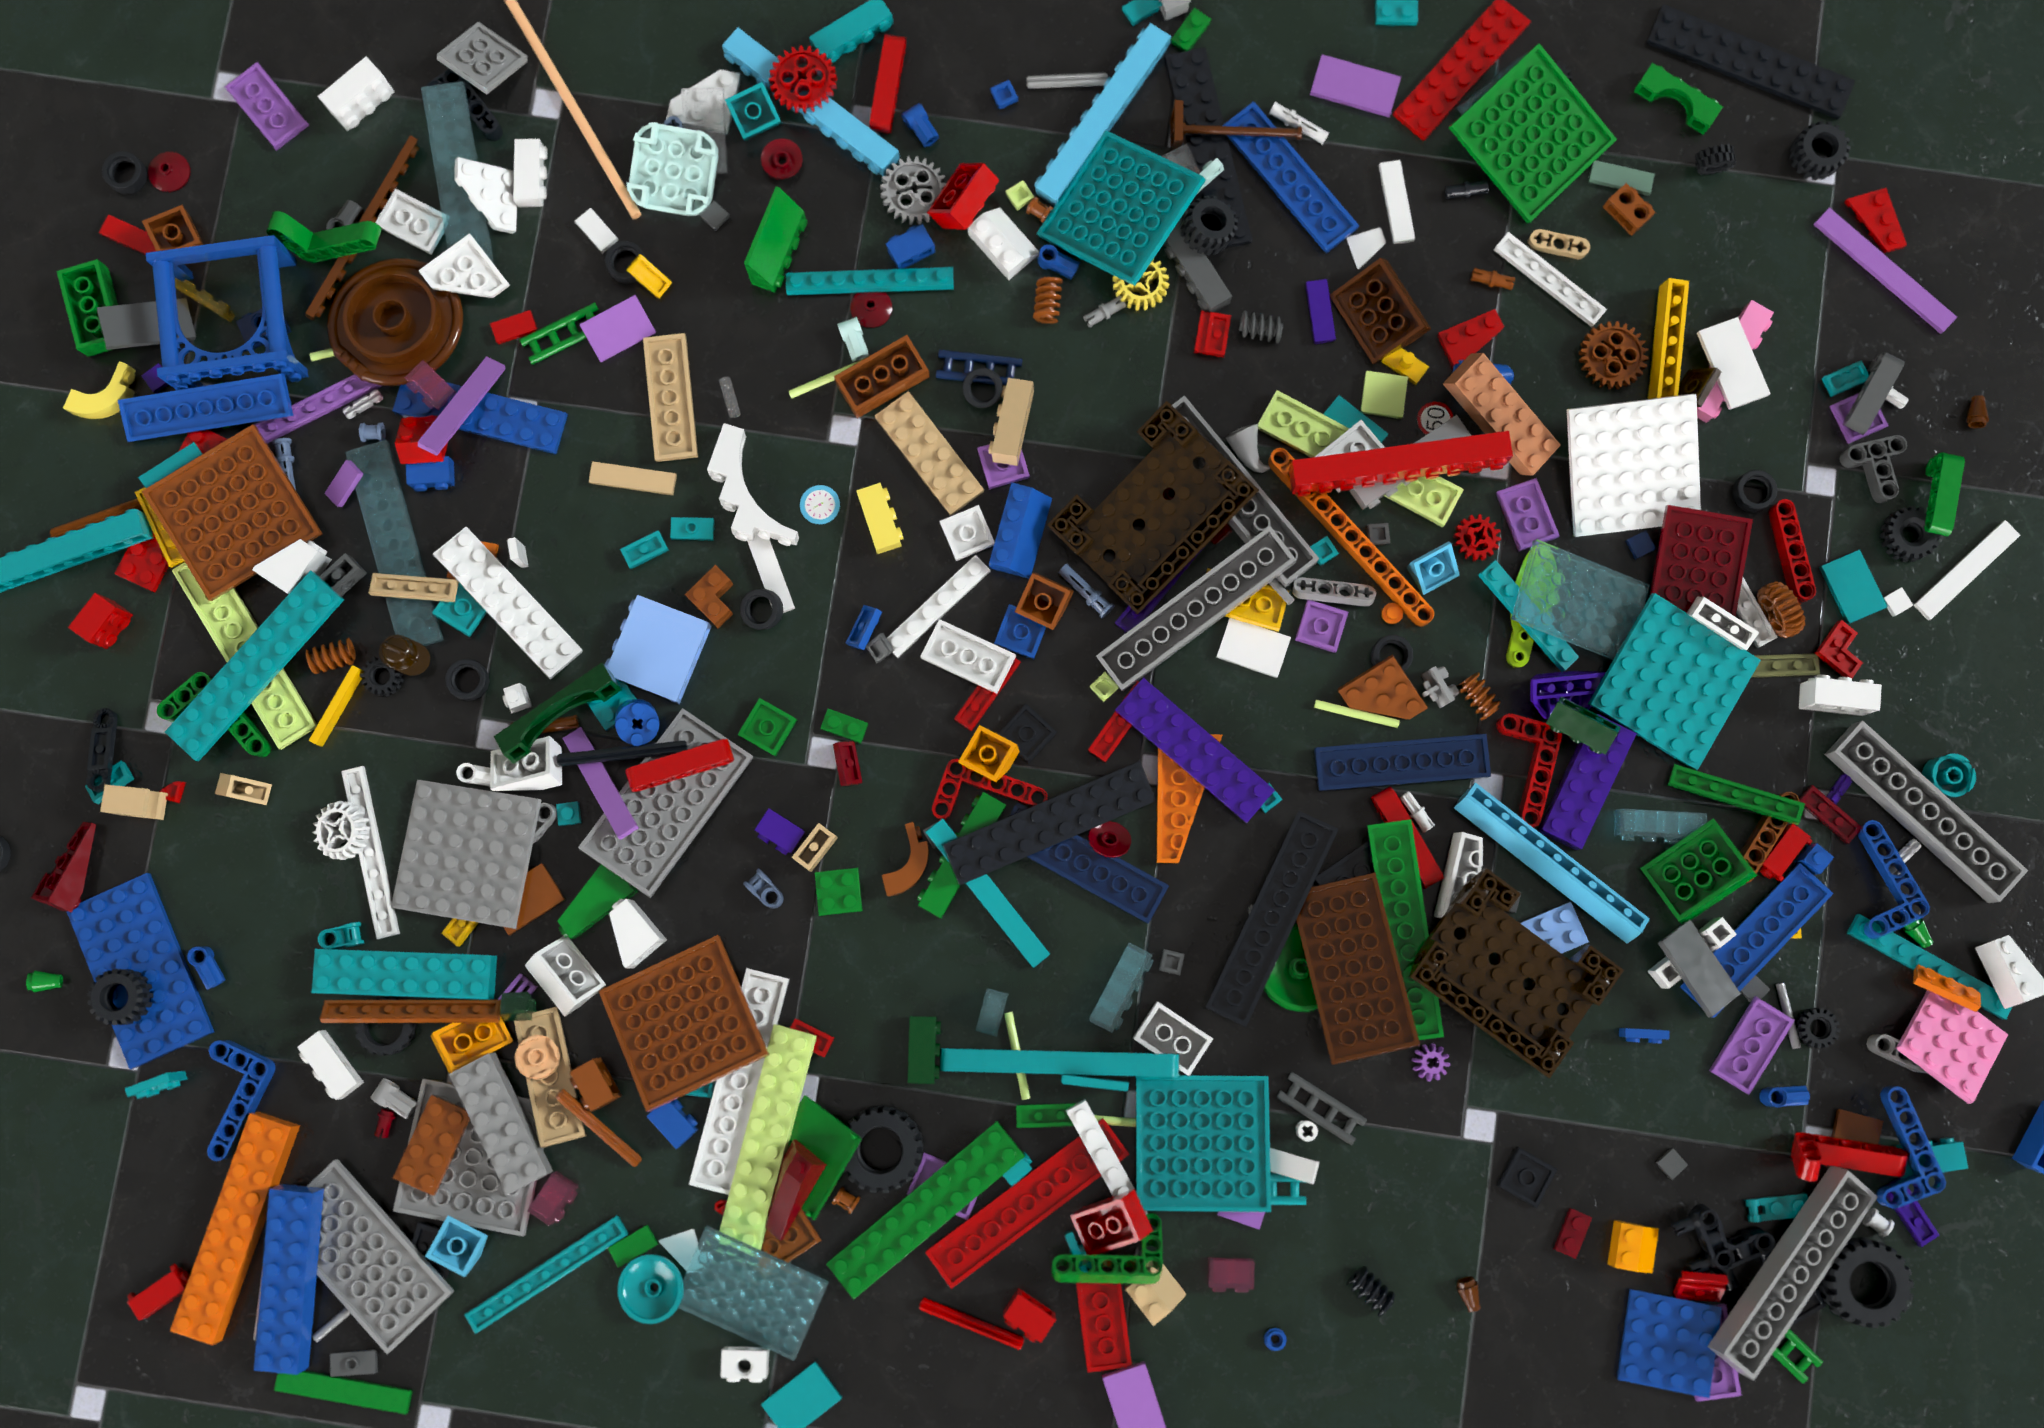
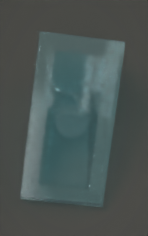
[976,988,1008,1036]

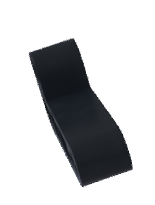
[426,69,503,141]

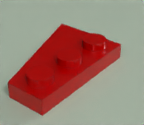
[1844,188,1907,253]
[1437,309,1504,368]

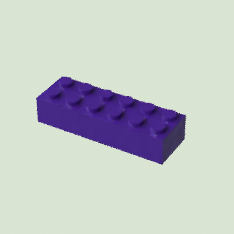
[1537,714,1637,851]

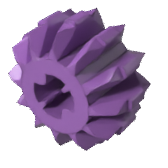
[1412,1043,1450,1081]

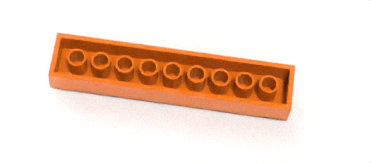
[170,1112,300,1345]

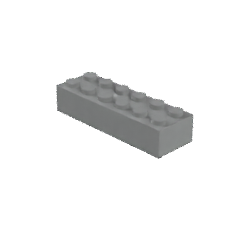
[449,1052,553,1195]

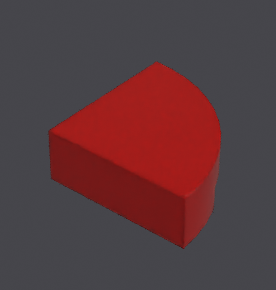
[159,781,186,803]

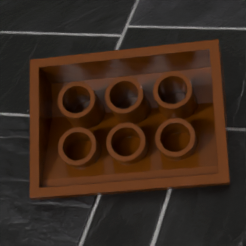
[1329,258,1431,364]

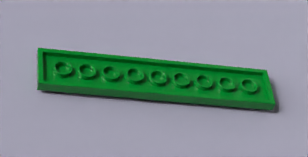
[1367,819,1444,1040]
[826,1121,1025,1299]

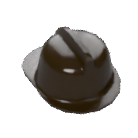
[379,635,430,676]

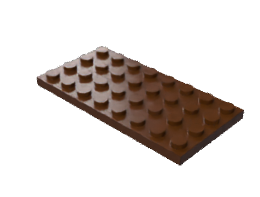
[1296,873,1420,1065]

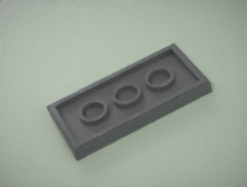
[97,298,196,350]
[1658,920,1741,1018]

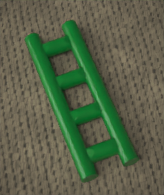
[519,302,599,365]
[1772,1329,1823,1384]

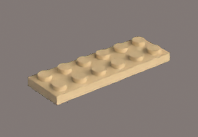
[643,333,698,462]
[875,391,984,516]
[513,1007,586,1148]

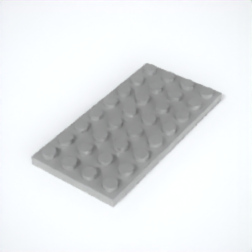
[578,708,753,898]
[307,1159,454,1354]

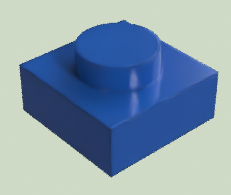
[991,80,1018,110]

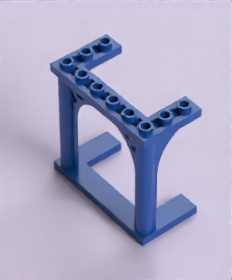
[146,235,308,390]

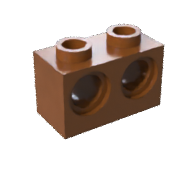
[1603,183,1656,236]

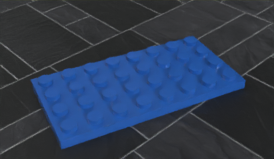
[67,873,214,1070]

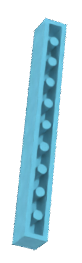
[1034,23,1171,207]
[722,28,900,176]
[1454,782,1650,944]

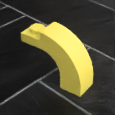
[63,361,136,419]

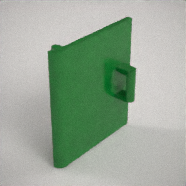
[787,1095,862,1220]

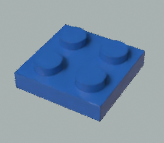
[994,604,1046,659]

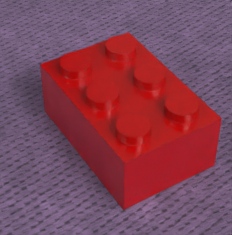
[927,163,999,230]
[1070,1189,1153,1255]

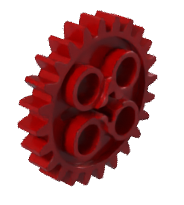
[769,45,837,114]

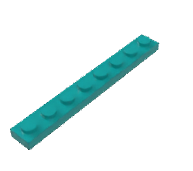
[786,267,954,295]
[1847,914,2013,1020]

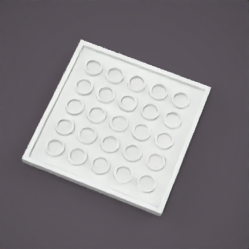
[1567,394,1701,537]

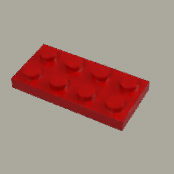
[1076,1283,1132,1373]

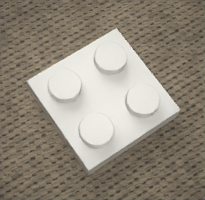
[940,505,995,561]

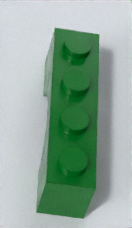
[1634,63,1723,135]

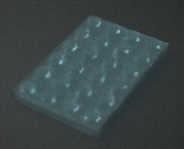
[1511,539,1650,660]
[678,1226,829,1361]

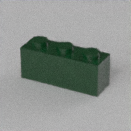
[1546,696,1621,755]
[908,1016,941,1084]

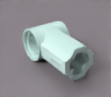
[837,317,869,362]

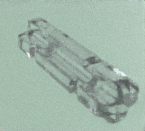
[719,377,741,418]

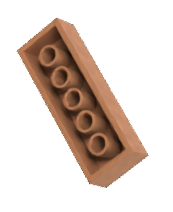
[1443,353,1561,475]

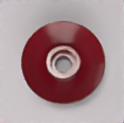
[761,139,803,179]
[148,152,190,192]
[850,292,892,328]
[1088,821,1131,858]

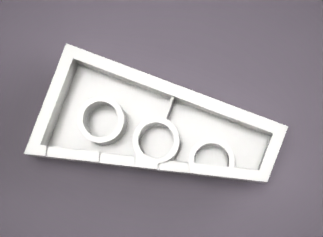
[1434,832,1483,919]

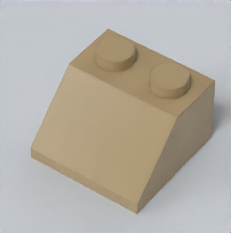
[1124,1264,1187,1326]

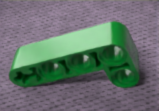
[1924,452,1965,536]

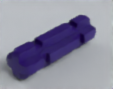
[1826,772,1852,804]

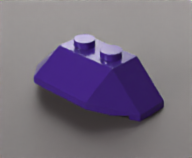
[1530,671,1606,719]

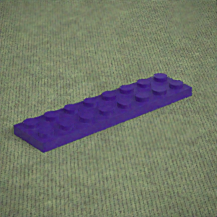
[1115,678,1275,823]

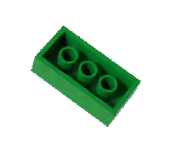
[57,259,118,357]

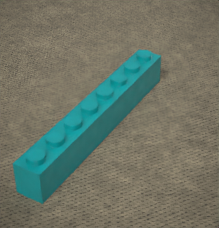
[0,509,154,592]

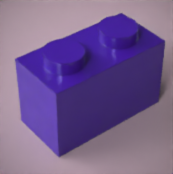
[755,809,807,855]

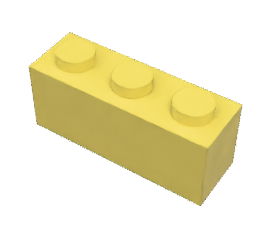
[856,483,904,554]

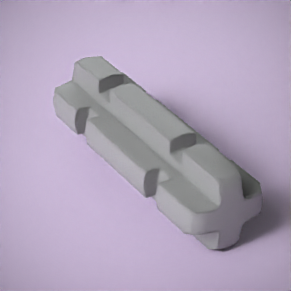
[343,389,383,419]

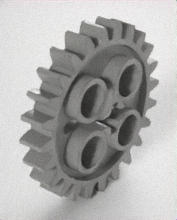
[880,156,946,225]

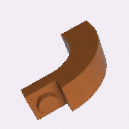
[882,822,929,897]

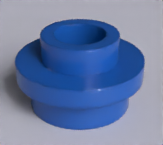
[1264,1328,1287,1351]

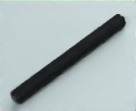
[557,740,688,766]

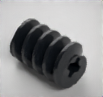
[1346,1266,1395,1317]

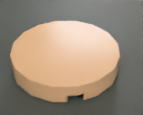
[514,1034,560,1080]

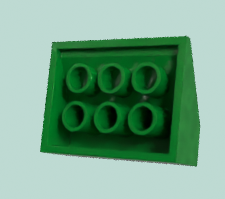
[744,186,807,293]
[1640,818,1757,924]

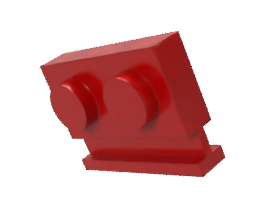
[1194,310,1231,358]
[1674,1271,1728,1302]

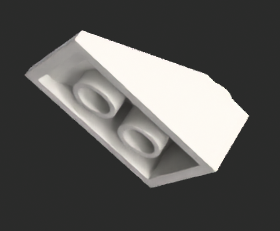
[490,736,562,791]

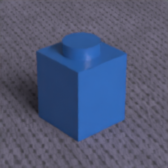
[1794,843,1834,875]

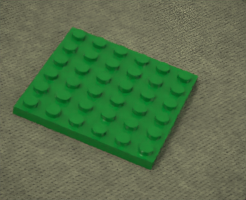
[1448,43,1617,223]

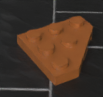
[1338,654,1428,720]

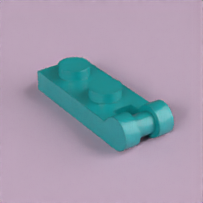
[1745,1193,1808,1223]

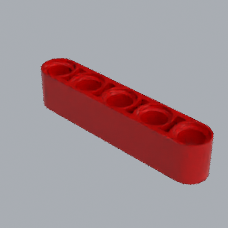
[869,34,906,134]
[1769,499,1816,604]
[625,739,735,792]
[1371,786,1444,889]

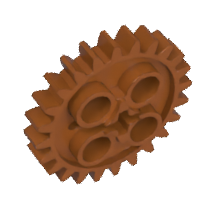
[1578,321,1649,390]

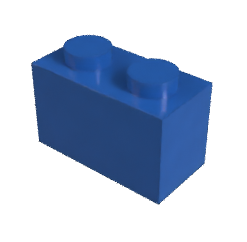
[886,224,935,269]
[406,456,455,492]
[647,1099,699,1149]

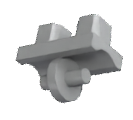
[1421,666,1459,708]

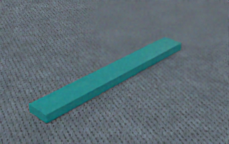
[925,818,1050,968]
[464,1215,629,1334]

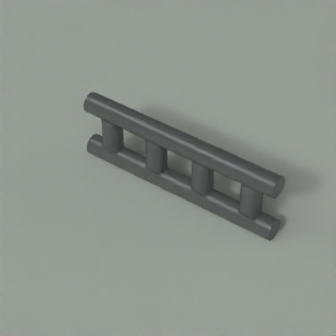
[1276,1072,1367,1145]

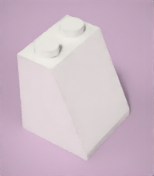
[252,539,331,594]
[609,899,667,969]

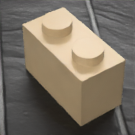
[792,823,838,872]

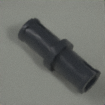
[1444,180,1489,200]

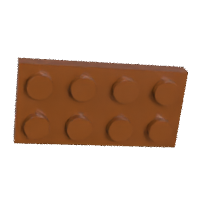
[393,1095,470,1196]

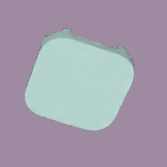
[627,123,718,216]

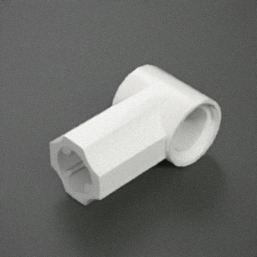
[456,763,490,787]

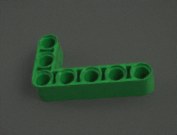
[266,211,382,263]
[157,672,272,758]
[1052,1214,1163,1284]

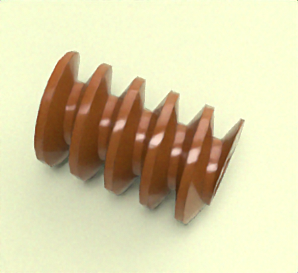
[1033,277,1063,324]
[306,638,356,674]
[1458,672,1501,721]

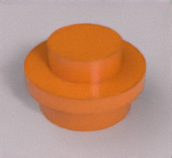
[1381,603,1403,624]

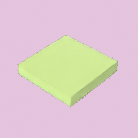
[1360,371,1408,419]

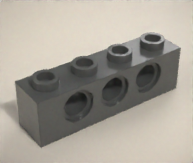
[319,553,367,597]

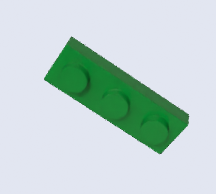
[1016,1103,1077,1128]

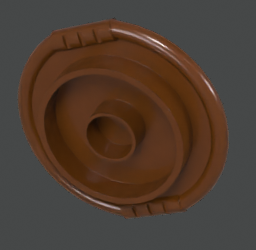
[327,258,463,386]

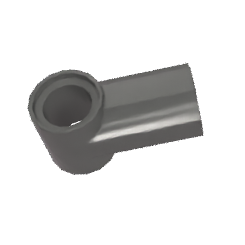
[326,200,364,230]

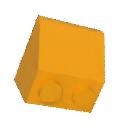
[958,725,1020,782]
[1607,1220,1659,1273]

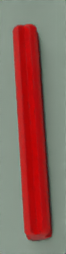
[919,1298,1024,1350]

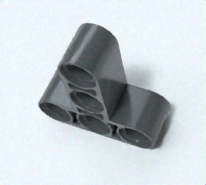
[1839,435,1907,503]

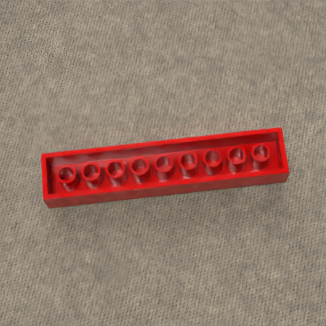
[1288,431,1513,497]

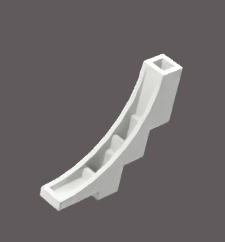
[707,423,799,546]

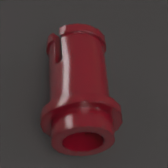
[374,1108,396,1138]

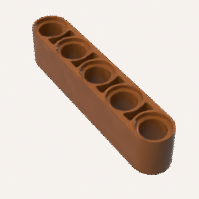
[1740,792,1799,883]

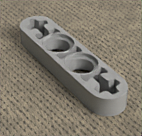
[1292,577,1376,606]

